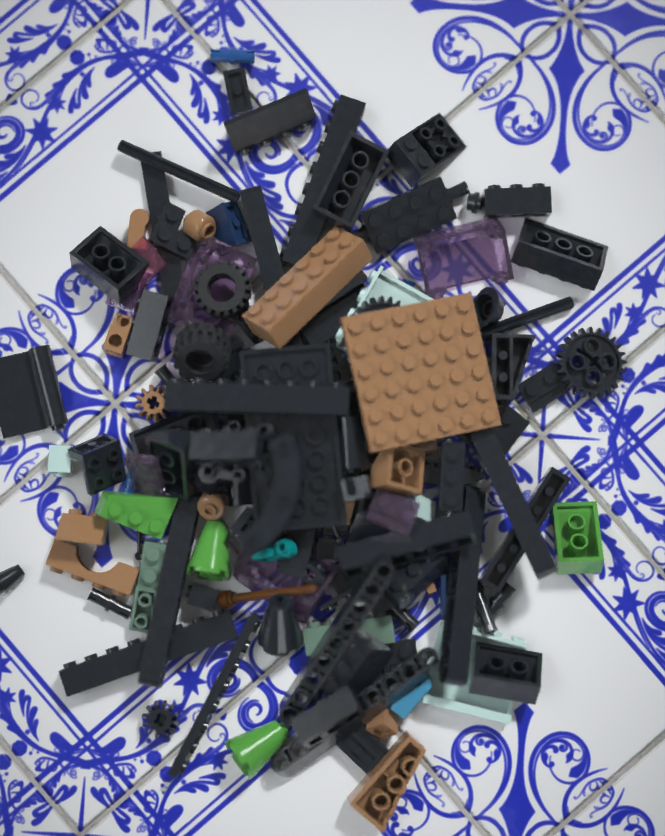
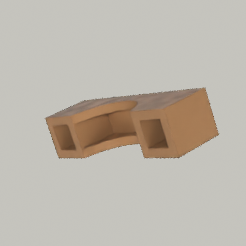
[45,539,140,598]

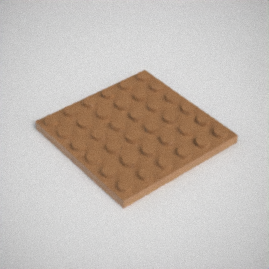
[340,293,501,453]

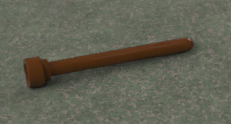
[218,584,317,609]

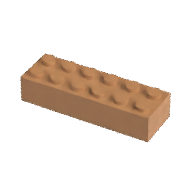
[242,226,373,349]

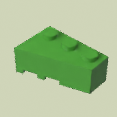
[94,491,178,540]

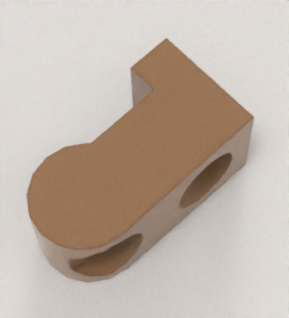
[127,208,152,253]
[102,313,133,359]

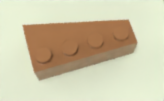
[347,730,426,833]

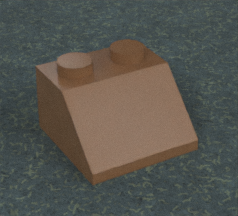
[370,445,426,498]
[55,509,109,545]

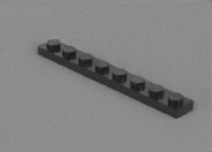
[168,611,261,778]

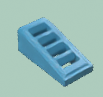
[390,677,433,719]

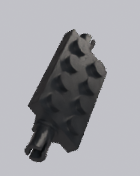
[349,177,470,254]

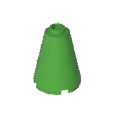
[186,519,231,582]
[224,720,289,780]

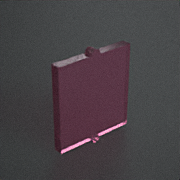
[131,236,166,290]

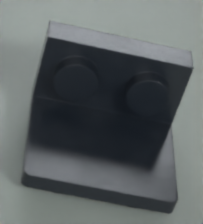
[68,433,126,496]

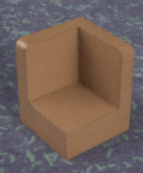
[366,707,400,740]

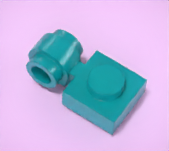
[252,539,297,563]

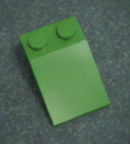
[552,501,604,575]

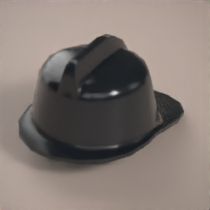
[473,287,506,331]

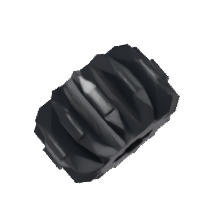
[142,700,180,738]

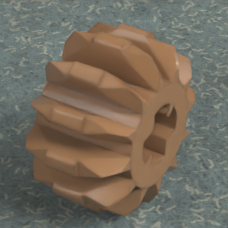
[135,385,171,422]

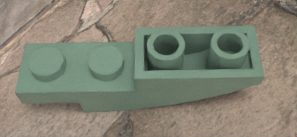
[129,539,167,633]

